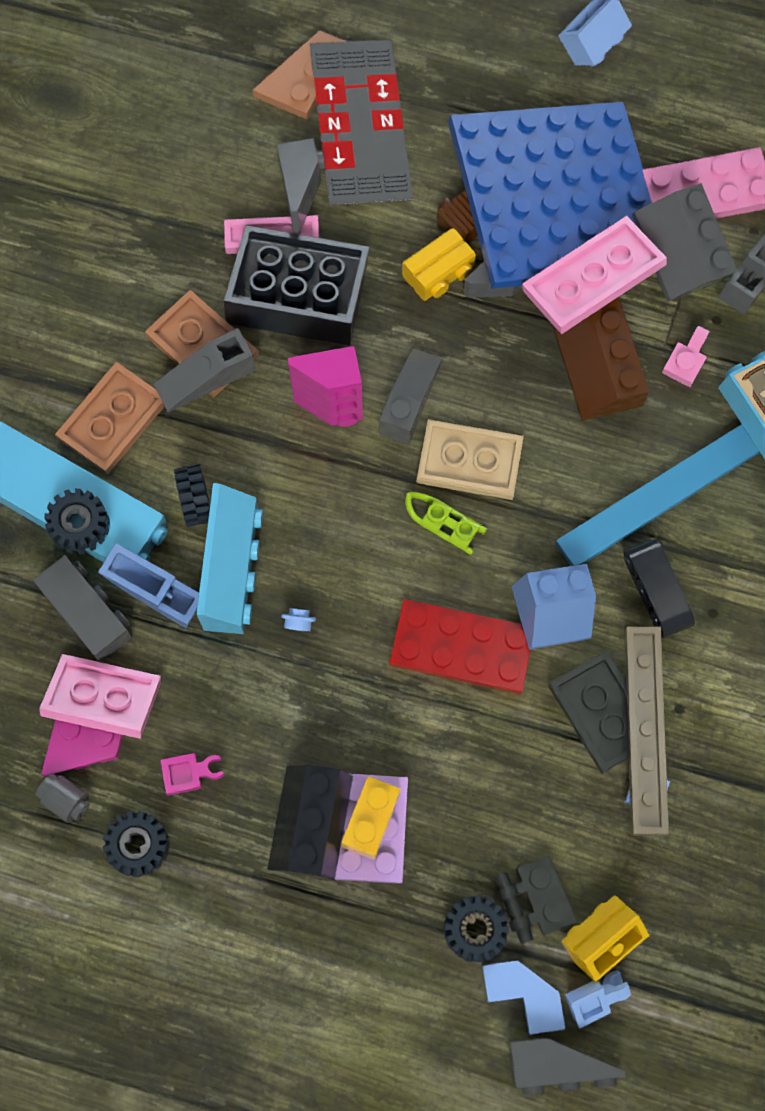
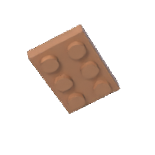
[145,290,259,398]
[55,362,165,475]

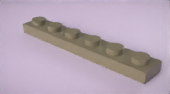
[625,627,669,836]

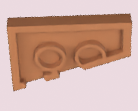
[252,31,347,120]

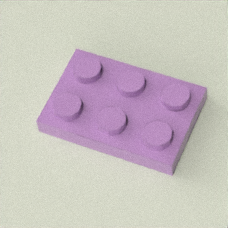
[335,774,408,884]

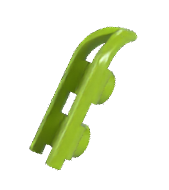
[405,492,487,555]

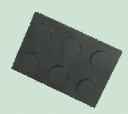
[548,651,629,774]

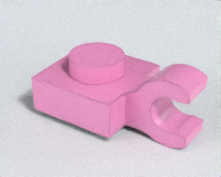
[662,326,710,387]

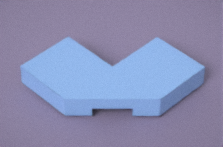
[482,961,565,1034]

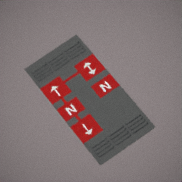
[310,40,413,205]

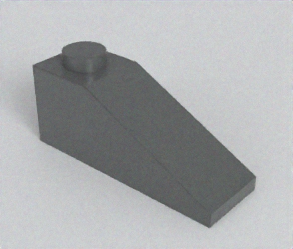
[277,139,325,234]
[379,348,442,445]

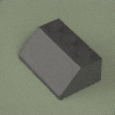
[632,183,738,302]

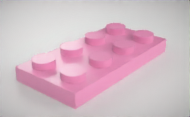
[643,147,765,218]
[522,216,667,334]

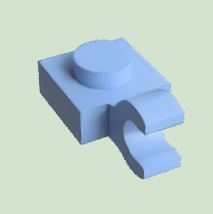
[565,970,631,1029]

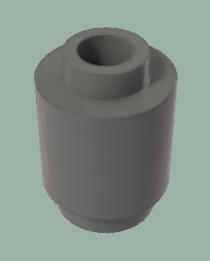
[35,773,90,823]

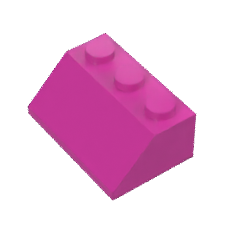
[288,346,363,427]

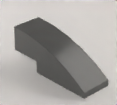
[718,234,765,315]

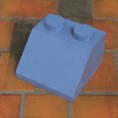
[511,564,596,650]

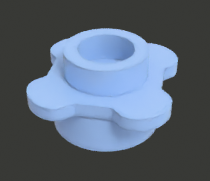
[281,608,316,631]

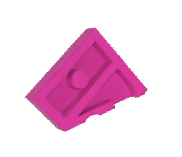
[41,720,124,777]

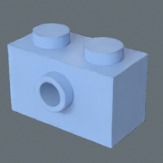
[558,0,632,66]

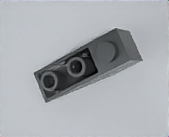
[154,328,256,412]
[508,1038,626,1095]

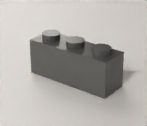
[33,555,132,662]

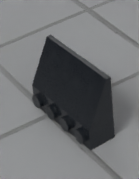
[224,225,369,346]

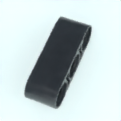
[623,539,695,638]

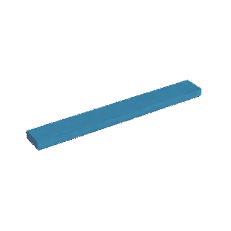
[555,424,760,566]

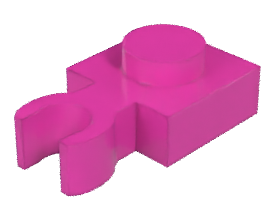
[161,753,224,796]

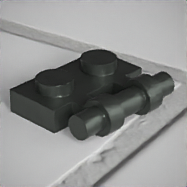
[494,855,577,945]

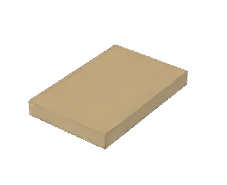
[416,419,524,500]

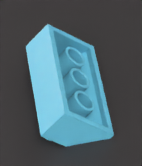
[197,483,263,634]

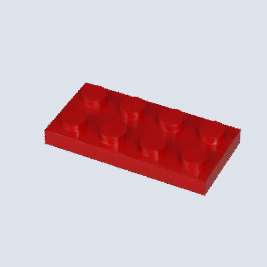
[389,599,530,694]

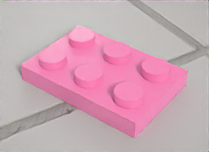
[39,654,161,739]

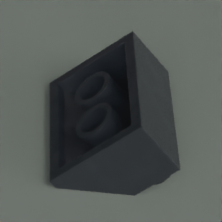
[267,765,353,881]

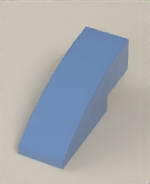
[98,543,199,628]

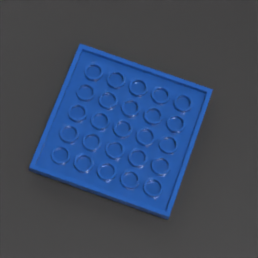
[448,102,652,289]

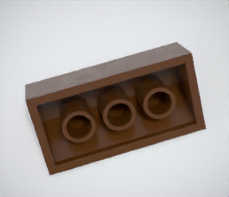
[552,297,649,421]

